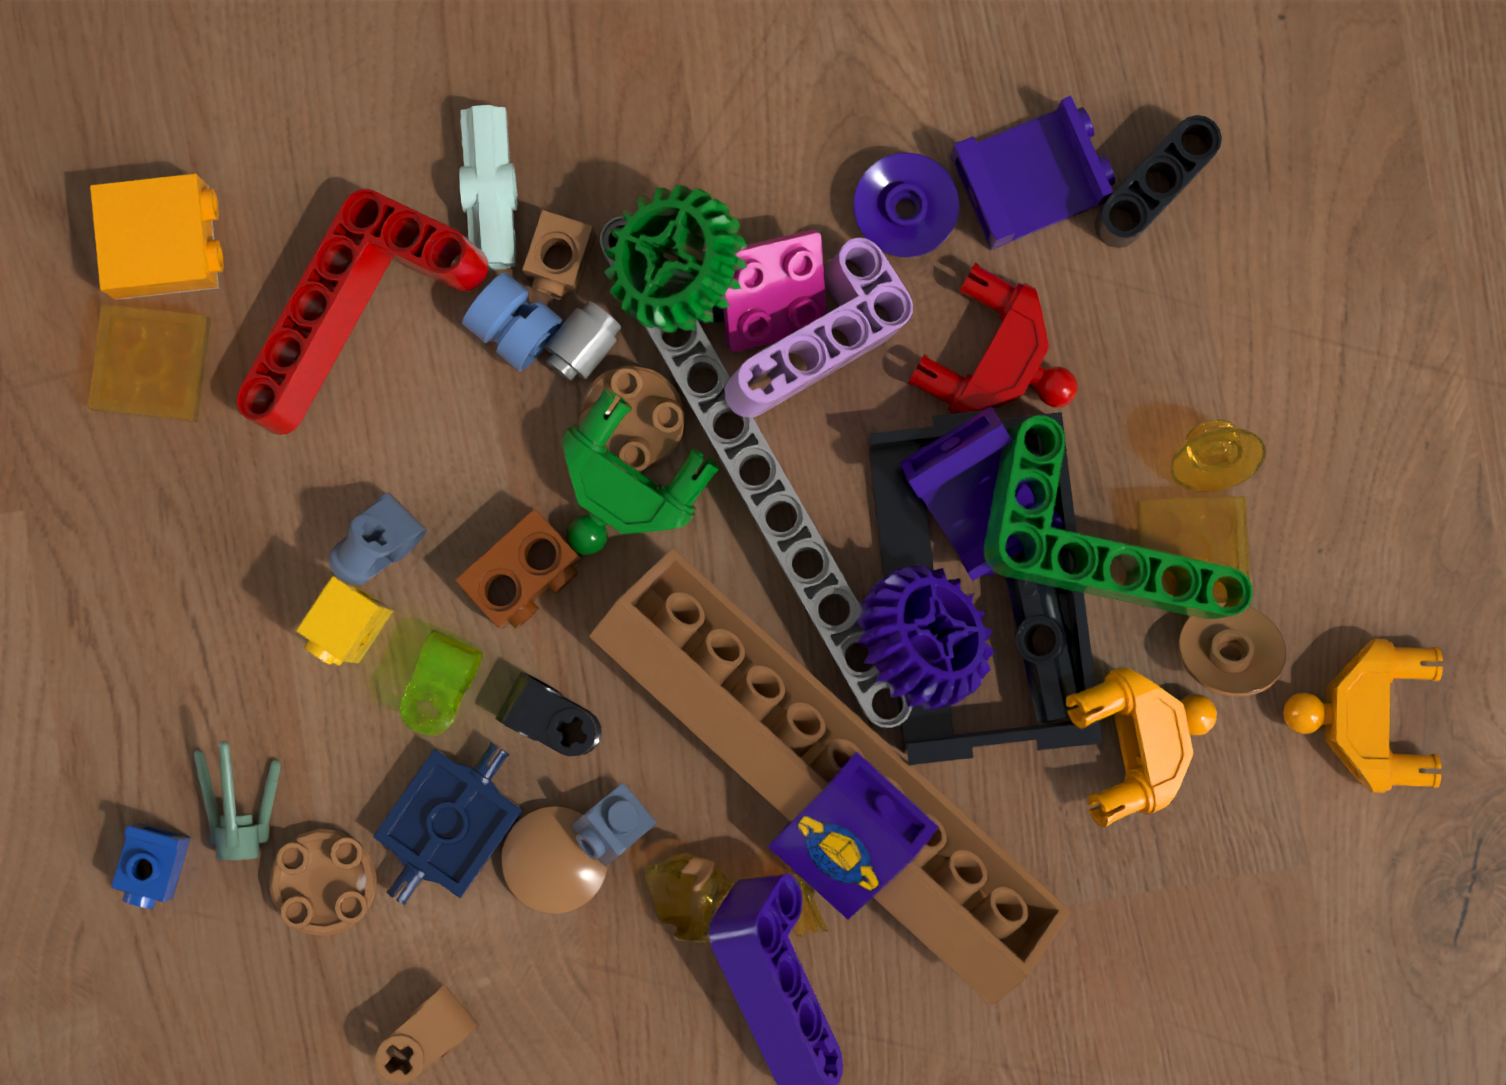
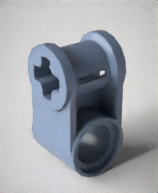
[328,493,427,585]

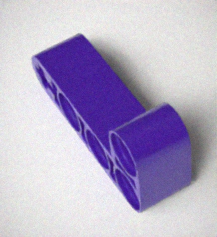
[709,874,843,1085]

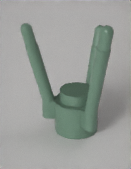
[194,741,281,860]

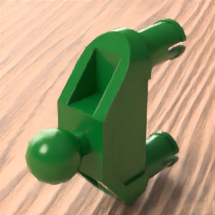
[562,388,720,556]

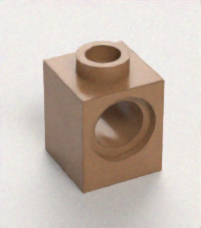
[522,210,596,298]

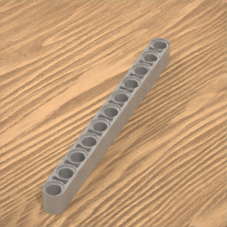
[600,216,912,728]

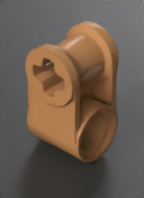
[375,984,479,1085]

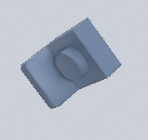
[571,783,657,867]

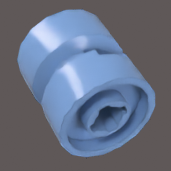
[462,272,563,372]

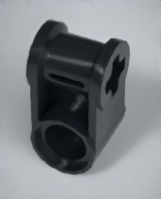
[495,671,602,757]

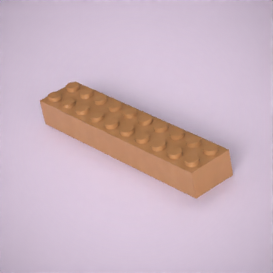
[589,548,1071,1006]

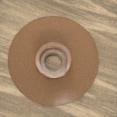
[1178,602,1287,697]

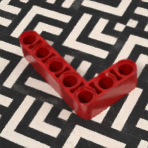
[237,188,489,435]

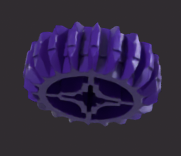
[856,564,995,711]

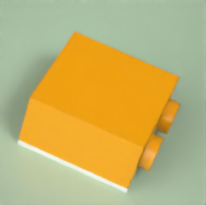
[90,174,224,300]

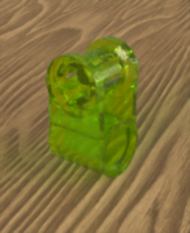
[400,629,484,736]

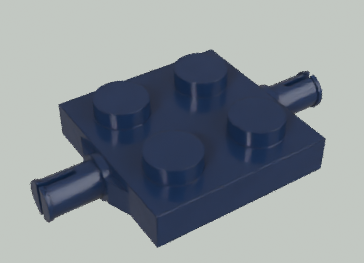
[373,742,524,905]

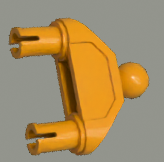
[1283,638,1443,793]
[1066,666,1217,827]

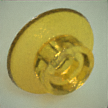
[1171,419,1266,492]

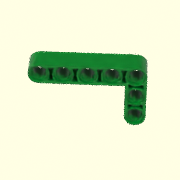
[984,415,1253,619]

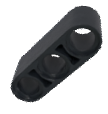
[1095,115,1222,248]

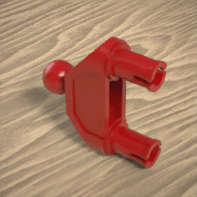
[908,263,1078,414]

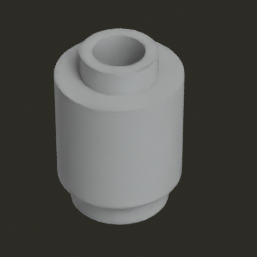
[544,301,621,381]

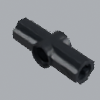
[1005,562,1080,724]

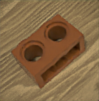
[455,508,581,629]

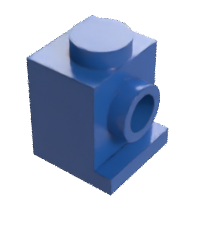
[111,823,191,909]

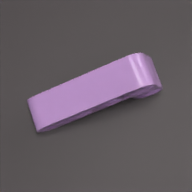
[725,238,913,418]

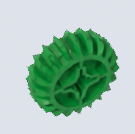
[603,184,748,333]

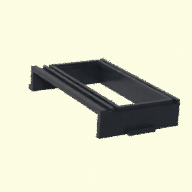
[867,409,1103,765]

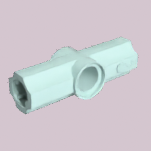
[459,105,517,271]

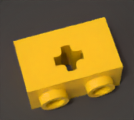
[296,576,394,666]

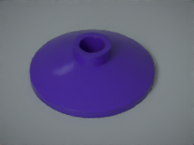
[854,153,959,258]

